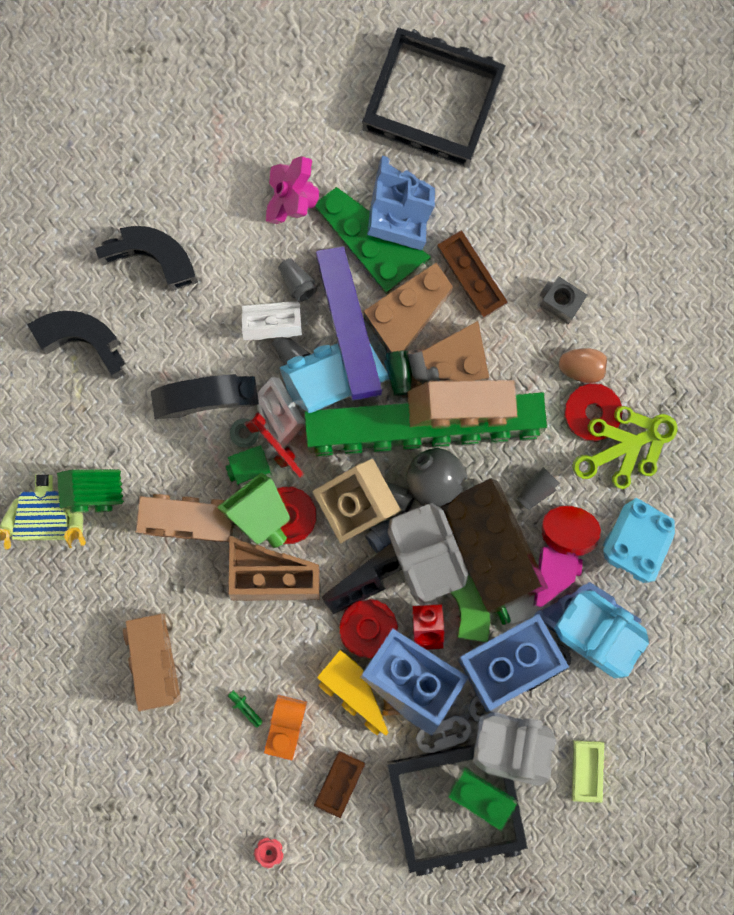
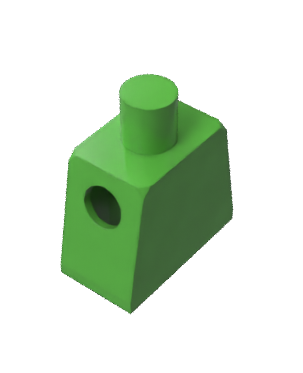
[217,473,290,548]

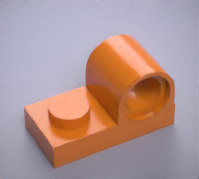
[264,695,307,761]

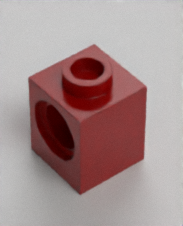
[412,604,444,650]

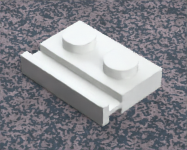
[242,301,302,340]

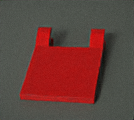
[244,412,304,478]

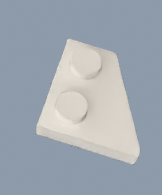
[257,377,306,458]

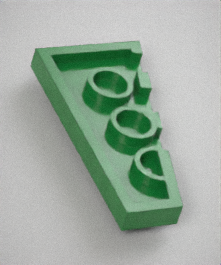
[314,187,431,294]

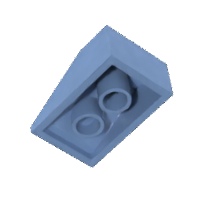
[458,614,569,712]
[361,629,469,736]

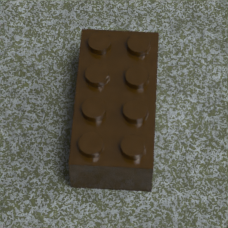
[440,478,548,613]

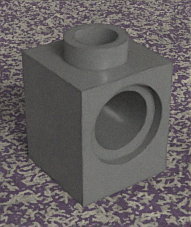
[539,276,588,324]

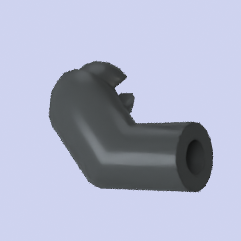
[407,349,440,384]

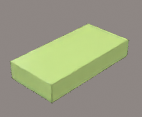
[571,740,604,803]

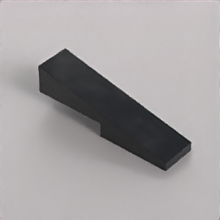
[321,543,402,614]

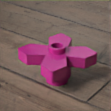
[266,156,319,224]

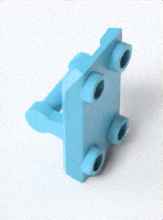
[602,498,675,583]
[554,590,649,679]

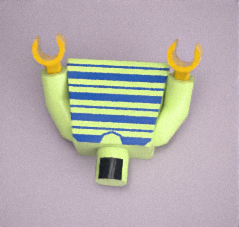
[0,475,86,550]

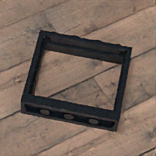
[362,27,506,168]
[387,743,528,876]

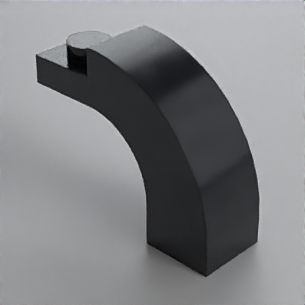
[95,226,199,291]
[27,311,126,380]
[151,374,259,419]

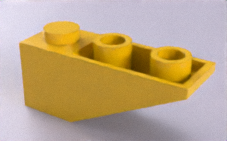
[317,649,389,736]

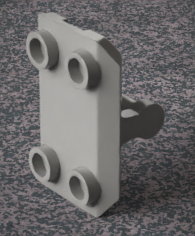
[388,503,468,602]
[473,712,556,786]

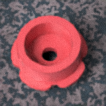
[254,838,284,868]

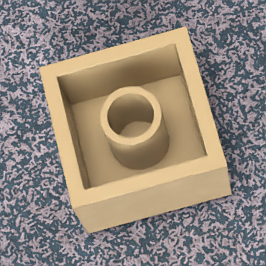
[312,459,401,543]

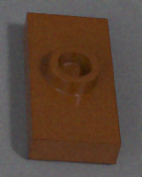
[314,750,366,819]

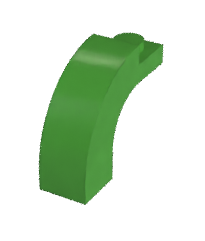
[450,575,490,642]

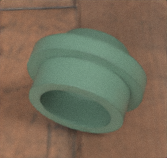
[230,418,259,448]

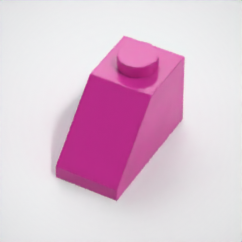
[533,547,583,607]

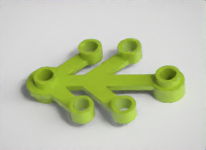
[572,406,678,489]

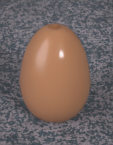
[559,348,607,383]

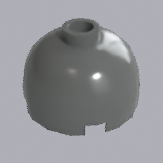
[406,448,468,507]

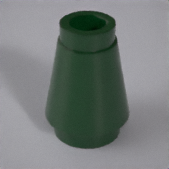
[384,351,412,396]

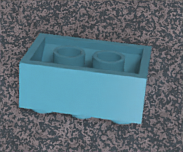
[279,343,389,413]

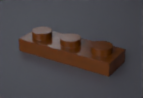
[437,230,508,319]

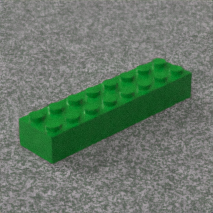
[305,392,547,457]

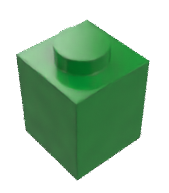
[225,445,272,487]

